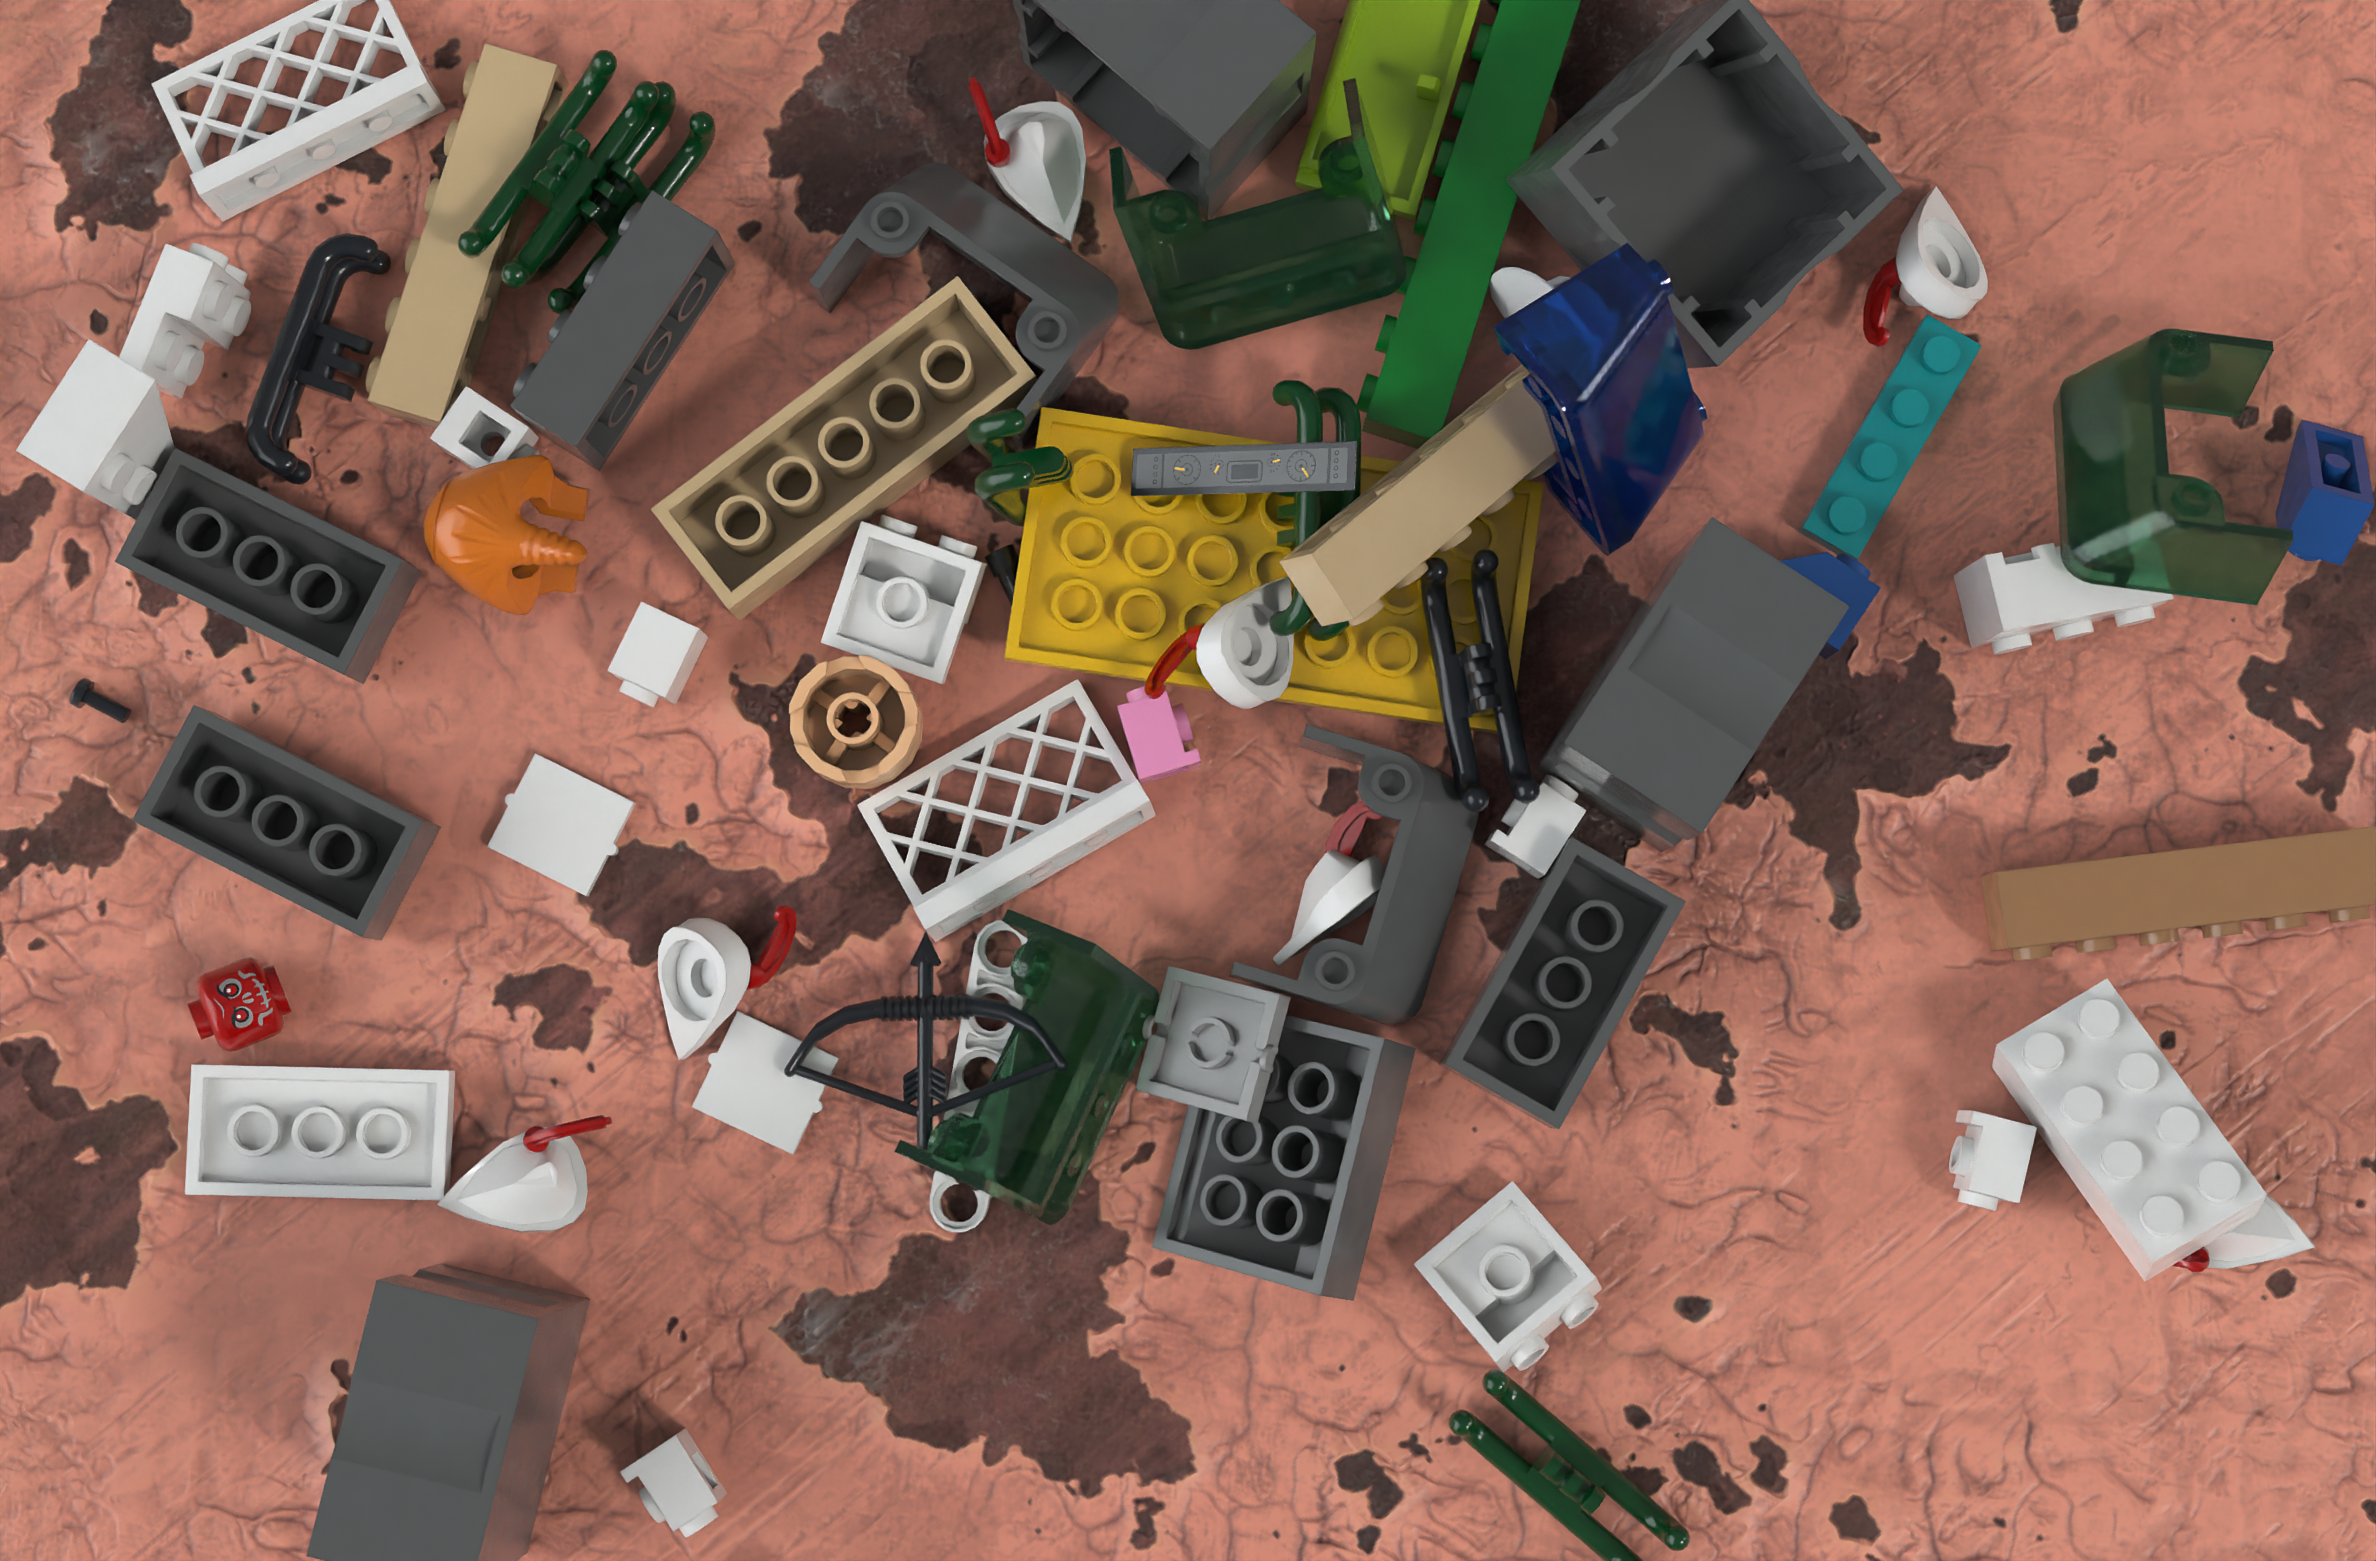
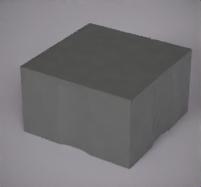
[1013,0,1317,222]
[1505,0,1904,369]
[1534,517,1850,852]
[306,1264,590,1561]

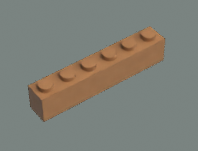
[1981,826,2376,961]

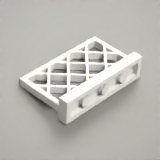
[152,0,446,222]
[857,679,1156,942]

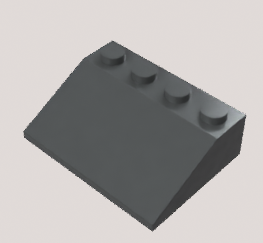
[1152,1015,1416,1301]

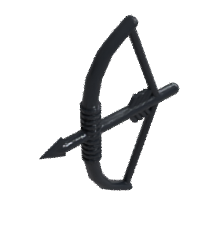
[784,932,1068,1152]

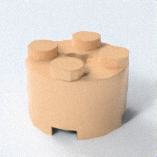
[789,655,924,790]

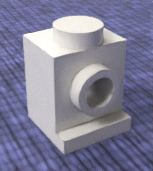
[430,386,539,469]
[1484,774,1586,879]
[1949,1110,2037,1211]
[620,1428,727,1538]

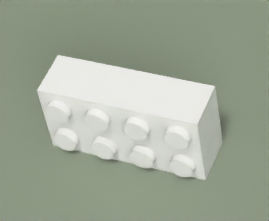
[1992,979,2267,1282]

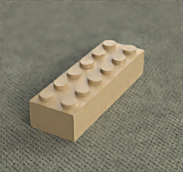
[651,276,1037,621]

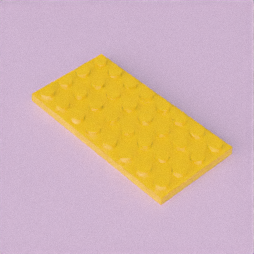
[1004,407,1544,734]

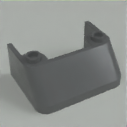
[809,162,1120,449]
[1229,724,1479,1025]

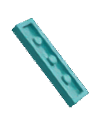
[1798,314,1982,560]

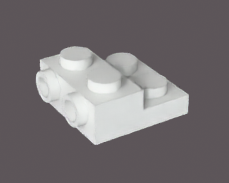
[120,243,251,399]
[820,514,987,684]
[1414,1181,1602,1372]

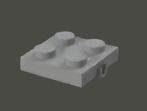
[1135,966,1291,1123]

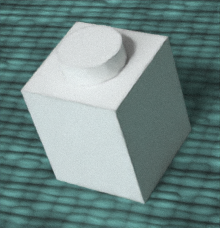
[607,602,708,708]

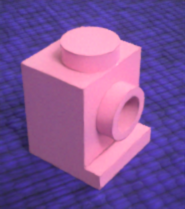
[1117,686,1201,785]

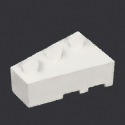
[16,339,175,520]
[1954,525,2174,655]

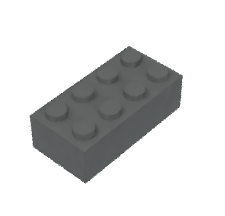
[511,190,735,471]
[115,448,422,684]
[132,705,441,941]
[1439,837,1686,1129]

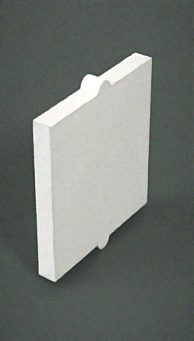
[487,753,636,896]
[692,1011,840,1154]

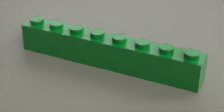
[1357,0,1581,449]

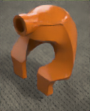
[423,455,590,615]

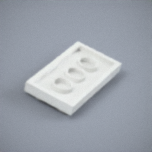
[185,1064,455,1200]

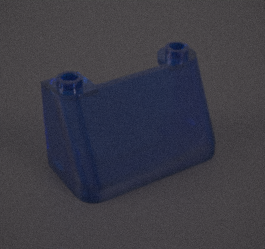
[1493,243,1708,556]

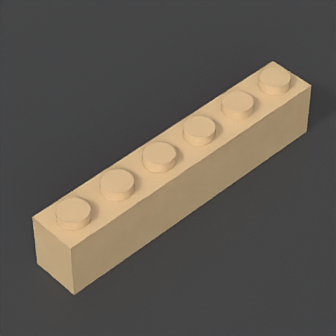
[366,43,569,429]
[1279,338,1615,626]

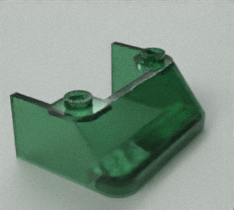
[1109,78,1407,350]
[2053,328,2294,605]
[894,909,1159,1225]

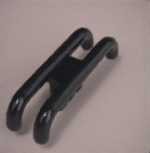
[245,233,391,485]
[1421,549,1540,812]

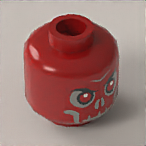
[188,957,292,1052]

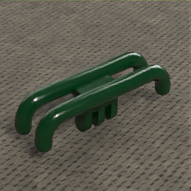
[458,50,660,289]
[525,81,716,314]
[1269,380,1361,641]
[967,409,1074,527]
[1449,1369,1690,1561]

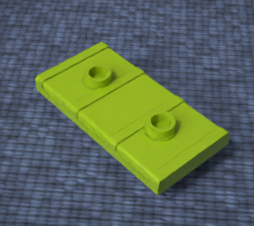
[1295,0,1481,220]

